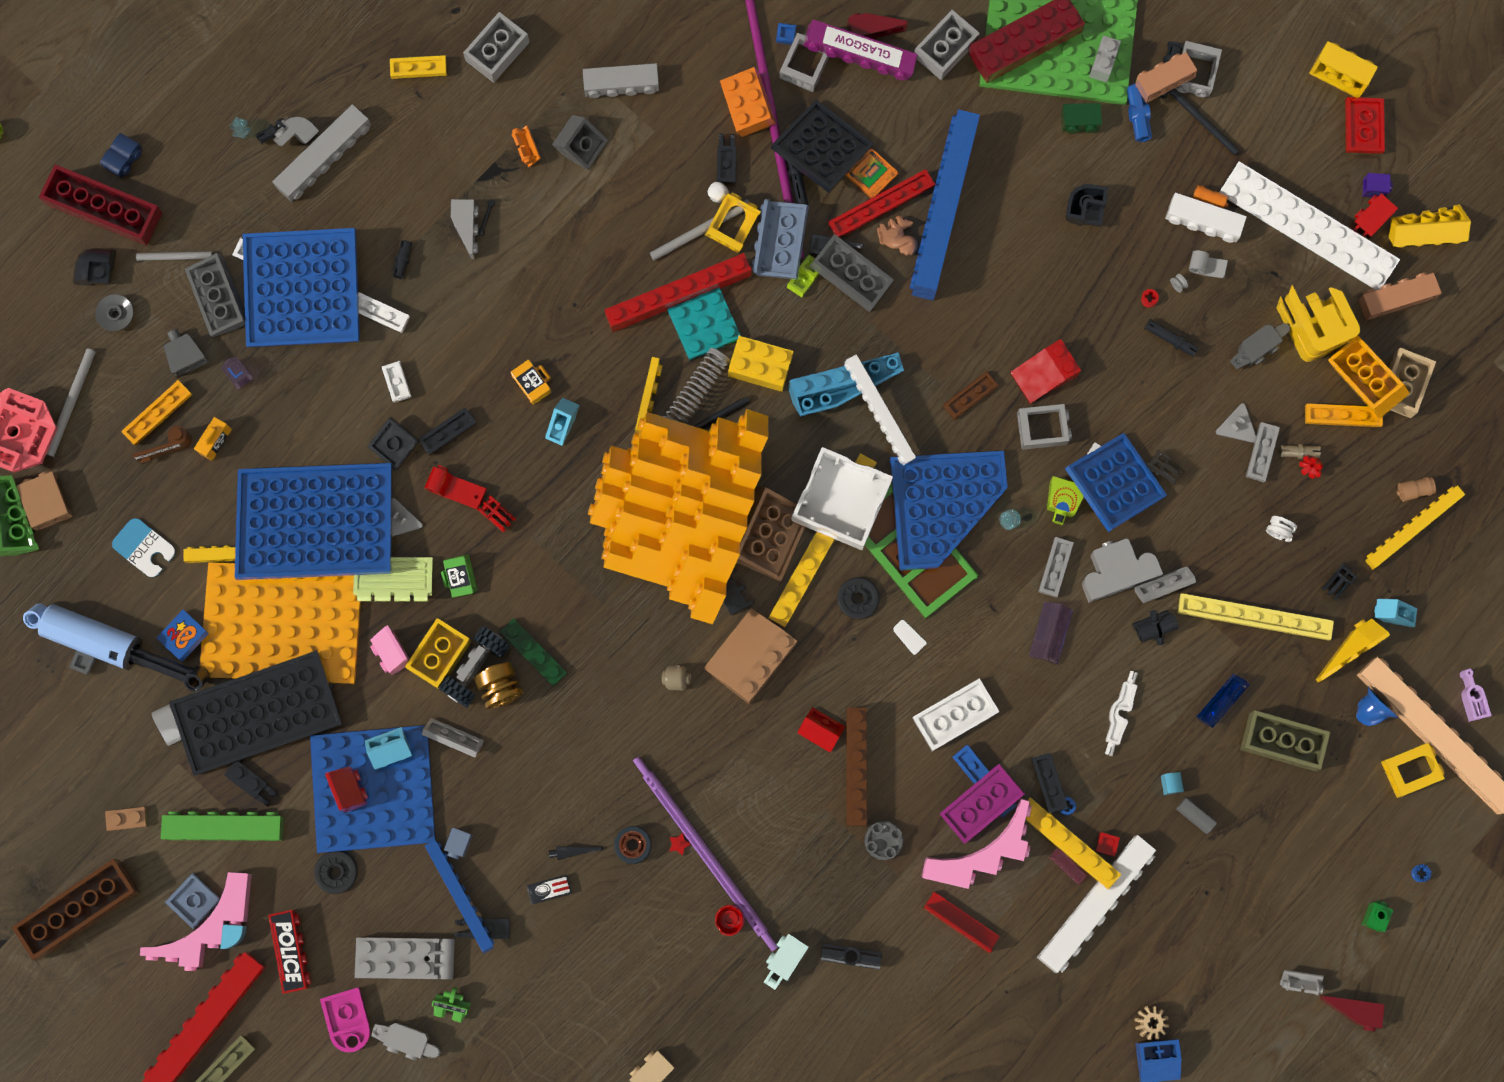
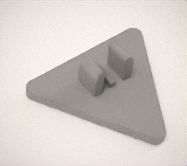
[1216,403,1256,443]
[392,498,423,537]

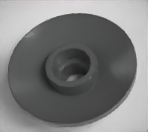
[95,294,134,332]

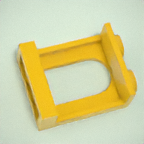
[705,193,761,253]
[1381,743,1445,798]

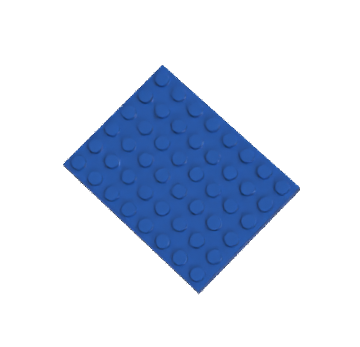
[234,463,392,580]

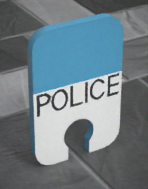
[112,518,175,577]

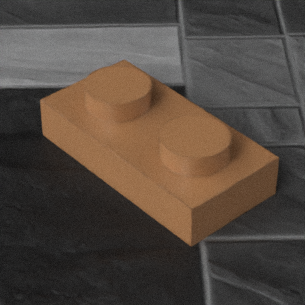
[105,807,148,831]

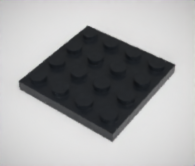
[771,99,874,193]

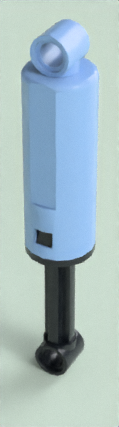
[23,603,210,692]

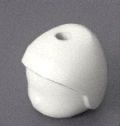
[708,182,729,203]

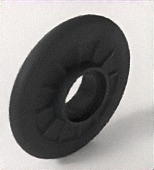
[837,577,880,619]
[314,851,357,894]

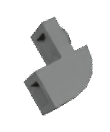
[273,116,319,146]

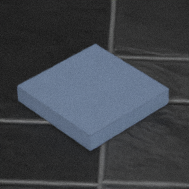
[165,873,221,929]

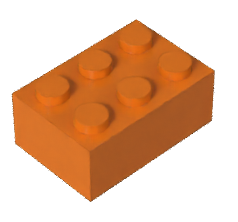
[720,67,776,137]

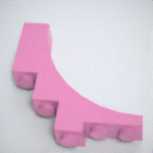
[922,798,1032,889]
[140,872,252,971]

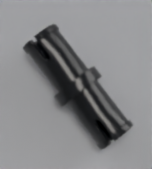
[392,240,412,279]

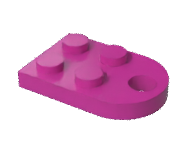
[320,987,371,1052]

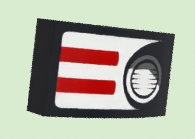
[526,875,572,905]

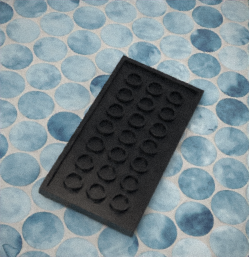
[169,650,343,776]

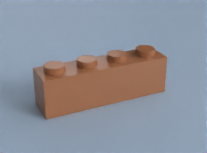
[1359,272,1442,320]

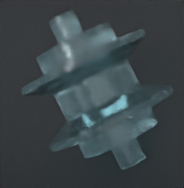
[230,117,251,139]
[999,509,1021,530]

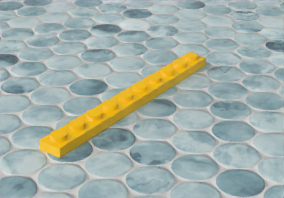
[768,453,877,628]

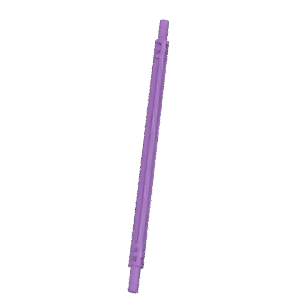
[633,756,778,951]

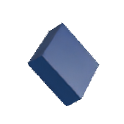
[776,23,797,45]

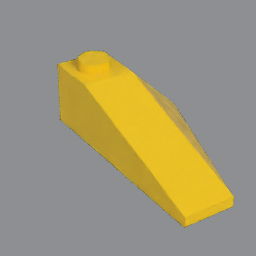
[1316,619,1390,682]

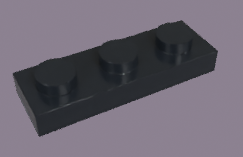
[419,407,477,456]
[1032,753,1069,815]

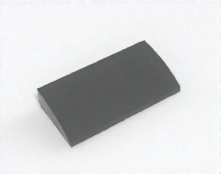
[810,234,894,312]
[185,253,245,337]

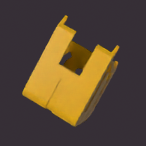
[1276,285,1360,362]

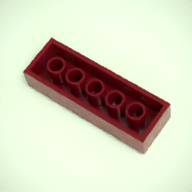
[968,0,1085,83]
[39,164,162,246]

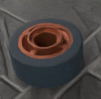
[614,826,651,864]

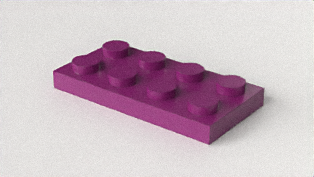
[940,763,1025,844]

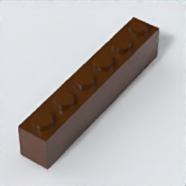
[846,708,867,827]

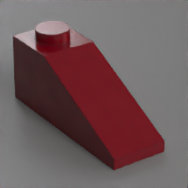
[847,13,907,39]
[1320,996,1385,1032]

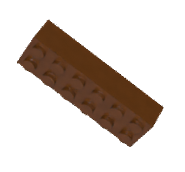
[12,859,140,960]

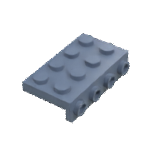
[752,199,809,280]

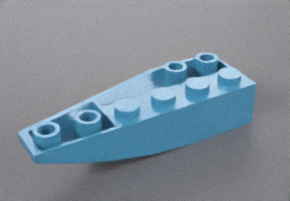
[788,353,904,417]

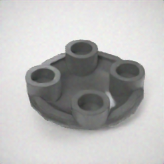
[864,821,903,860]

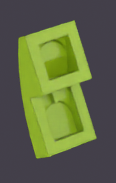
[787,255,819,297]

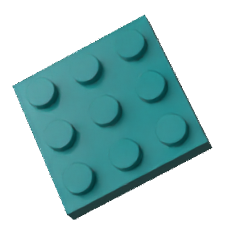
[667,287,741,361]

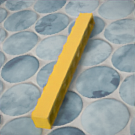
[1365,485,1465,570]
[184,545,235,563]

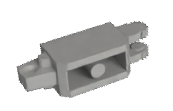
[371,1023,441,1061]

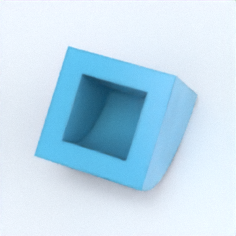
[1161,772,1184,795]
[220,925,247,949]

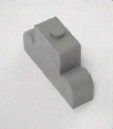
[1082,539,1163,603]

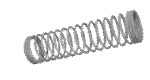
[663,348,730,423]

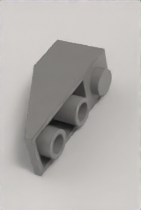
[451,199,479,259]

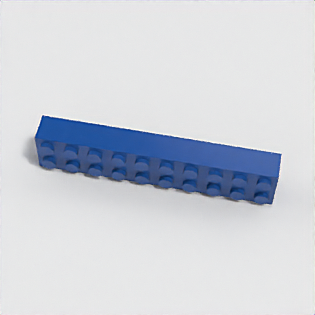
[909,109,980,301]

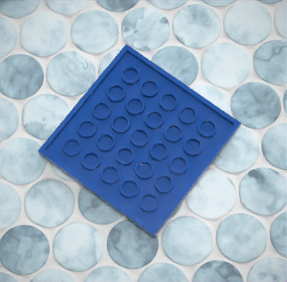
[242,228,360,347]
[310,725,436,853]

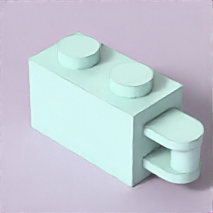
[764,934,808,990]

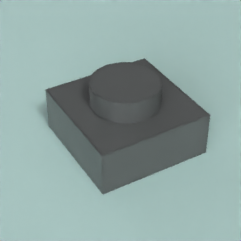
[69,650,96,675]

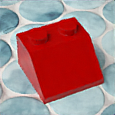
[325,766,368,813]

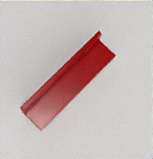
[923,892,1000,953]

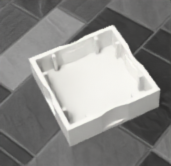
[792,447,893,550]

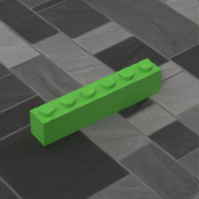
[161,812,284,841]

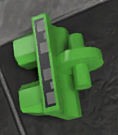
[432,987,471,1022]

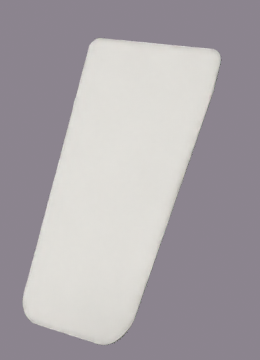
[893,620,926,655]

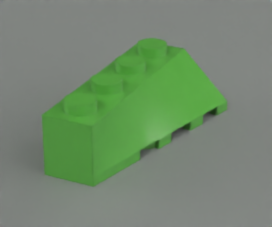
[0,475,39,556]

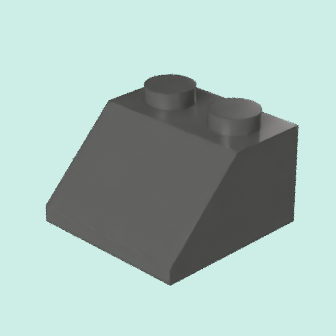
[552,115,608,170]

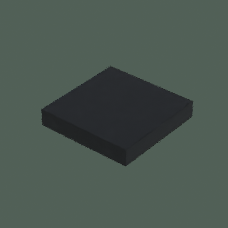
[367,417,420,471]

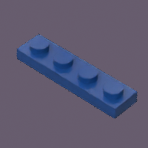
[953,744,1018,818]

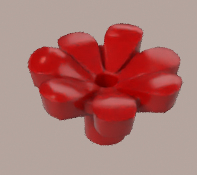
[1299,455,1323,479]

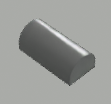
[1176,798,1217,834]

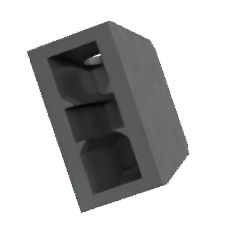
[164,329,209,378]

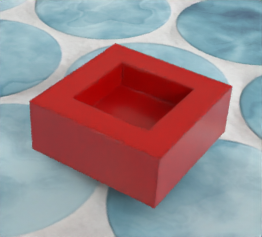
[1095,832,1120,857]

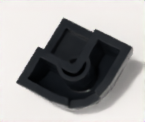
[1065,184,1109,227]
[73,248,116,286]

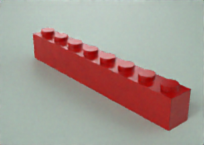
[604,253,751,332]
[142,952,266,1082]

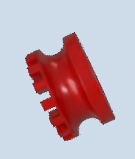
[1141,289,1159,308]

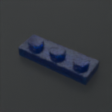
[1196,674,1249,728]

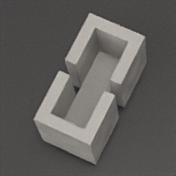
[1089,36,1121,83]

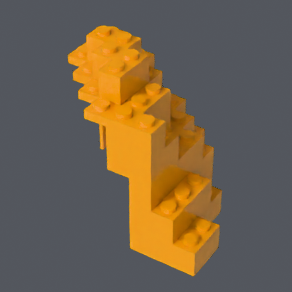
[588,409,768,624]

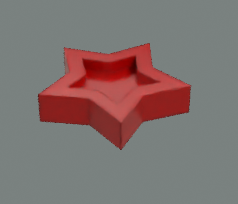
[670,833,691,856]

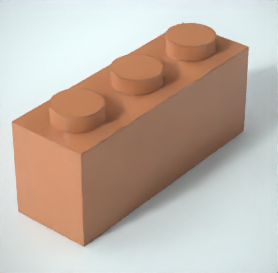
[1135,52,1197,103]

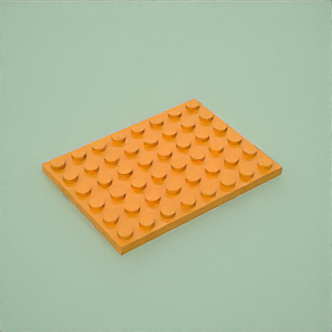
[200,562,361,684]

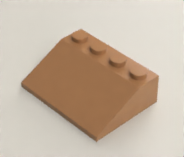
[737,487,805,581]
[703,608,797,704]

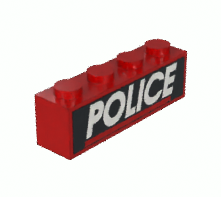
[268,910,312,994]

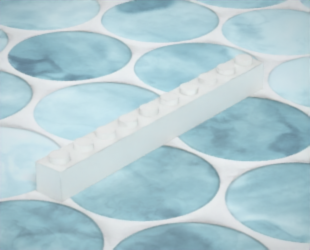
[844,354,916,465]

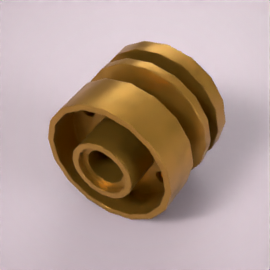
[474,662,524,709]

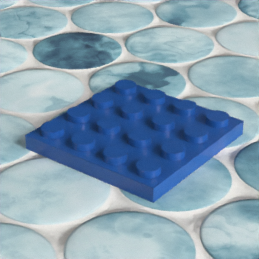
[1065,433,1167,532]

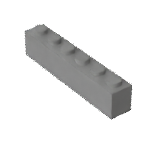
[272,104,371,202]

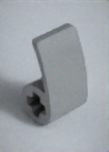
[1189,250,1228,278]
[151,704,181,746]

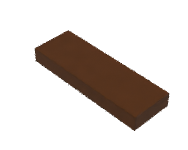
[943,371,999,420]

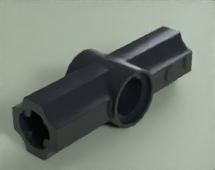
[821,943,882,970]

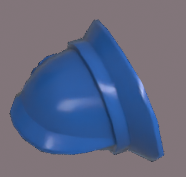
[1356,686,1399,726]

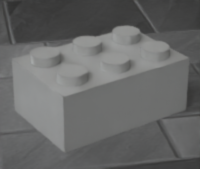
[914,10,980,80]
[463,12,529,83]

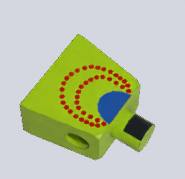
[1047,476,1084,525]

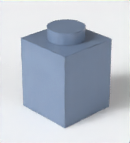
[444,828,473,859]

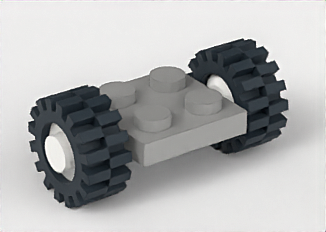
[438,626,511,708]

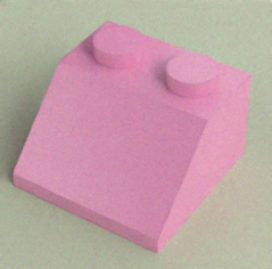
[370,625,410,675]

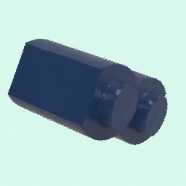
[100,132,142,178]

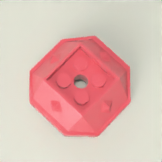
[0,388,58,473]

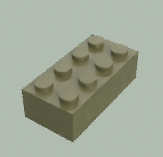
[1240,710,1330,771]

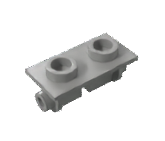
[1280,970,1324,995]

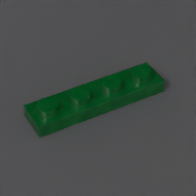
[499,618,567,687]

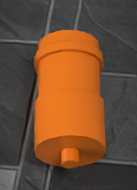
[1192,185,1228,208]

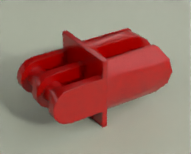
[477,496,516,533]

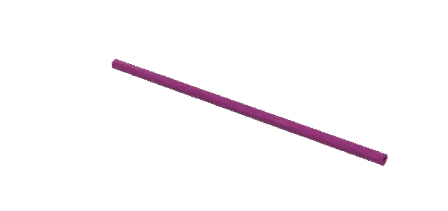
[745,0,804,258]

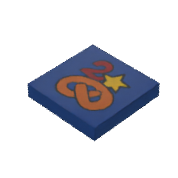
[157,610,209,662]

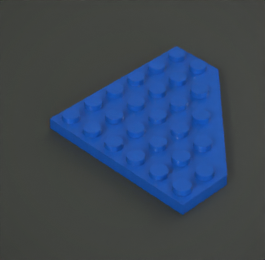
[890,451,1008,570]

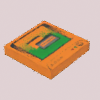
[846,148,899,198]

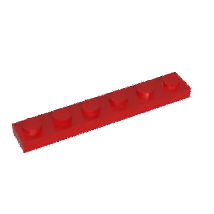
[829,169,935,238]

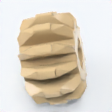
[1135,1006,1169,1040]

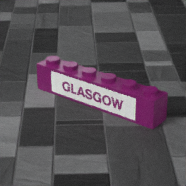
[803,19,917,80]

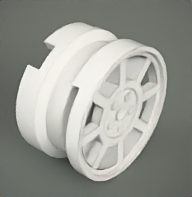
[1266,516,1297,542]

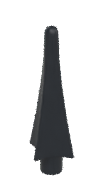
[548,846,603,861]

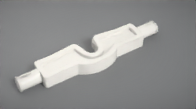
[1105,671,1138,756]

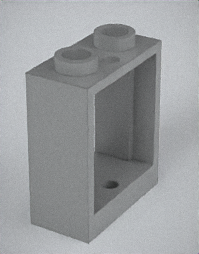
[779,33,829,92]
[1175,41,1222,97]
[1017,404,1072,450]

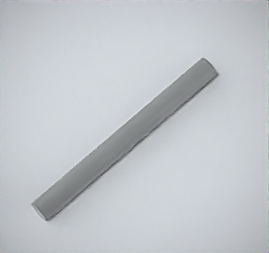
[136,251,213,261]

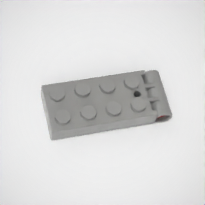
[355,938,455,979]

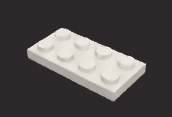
[912,678,999,751]

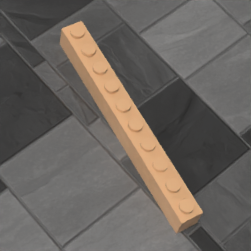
[1357,657,1504,815]

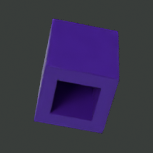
[1362,173,1393,197]

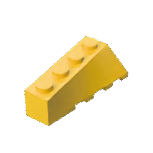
[1389,204,1471,247]

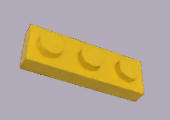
[390,55,447,79]

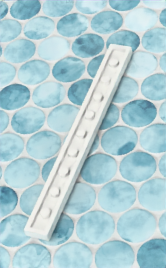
[232,238,410,333]

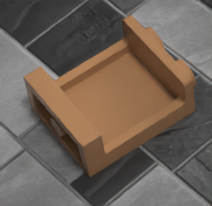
[16,471,73,531]

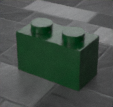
[1061,103,1102,134]

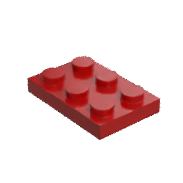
[1345,97,1385,154]

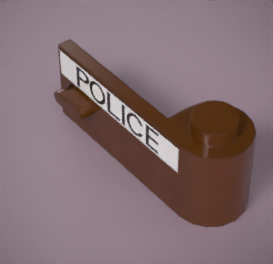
[132,425,192,464]

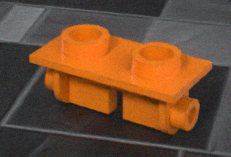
[512,125,541,167]

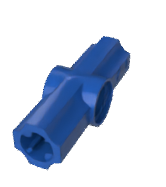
[1127,84,1152,142]

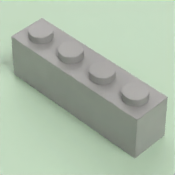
[583,63,659,98]

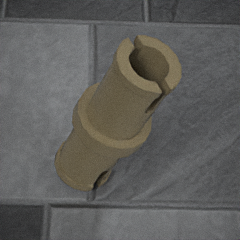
[1280,444,1321,459]

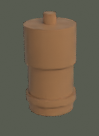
[1397,477,1436,502]

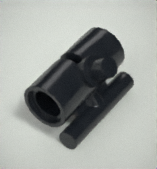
[1132,610,1179,645]

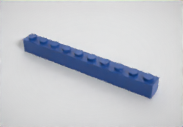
[425,840,495,954]

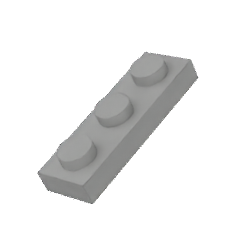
[1246,422,1280,482]
[1038,537,1074,598]
[1134,566,1196,603]
[422,718,484,757]

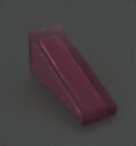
[1049,849,1087,885]

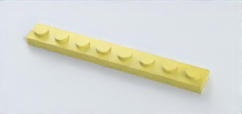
[1177,593,1334,641]

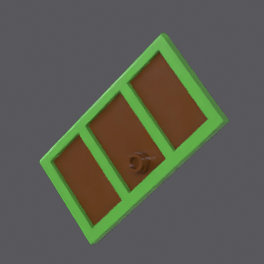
[865,484,979,619]

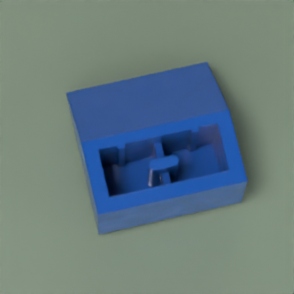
[1135,1039,1182,1082]

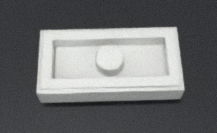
[382,361,412,403]

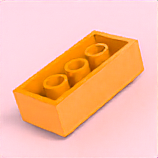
[1328,335,1410,419]

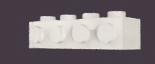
[1165,193,1247,243]

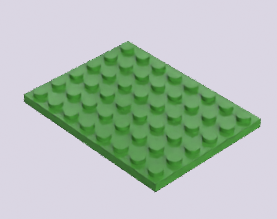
[979,0,1138,105]

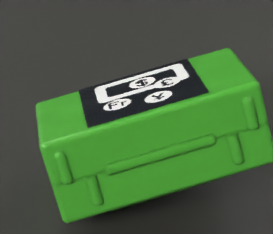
[441,554,477,598]

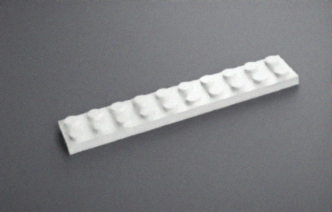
[1220,162,1400,290]

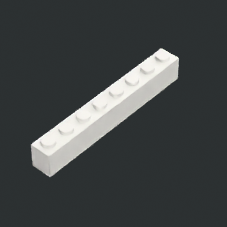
[1037,835,1156,973]

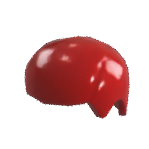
[715,905,745,936]

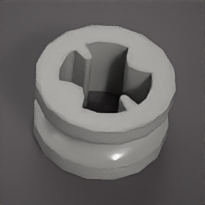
[1170,274,1188,293]

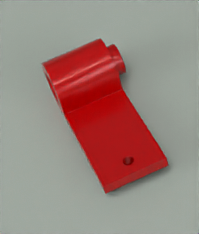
[424,465,487,510]

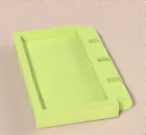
[353,557,433,601]

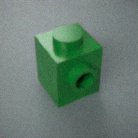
[1361,900,1393,932]

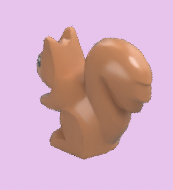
[877,216,918,256]

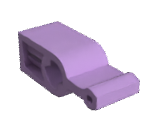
[1460,669,1492,722]

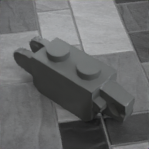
[1230,323,1290,370]

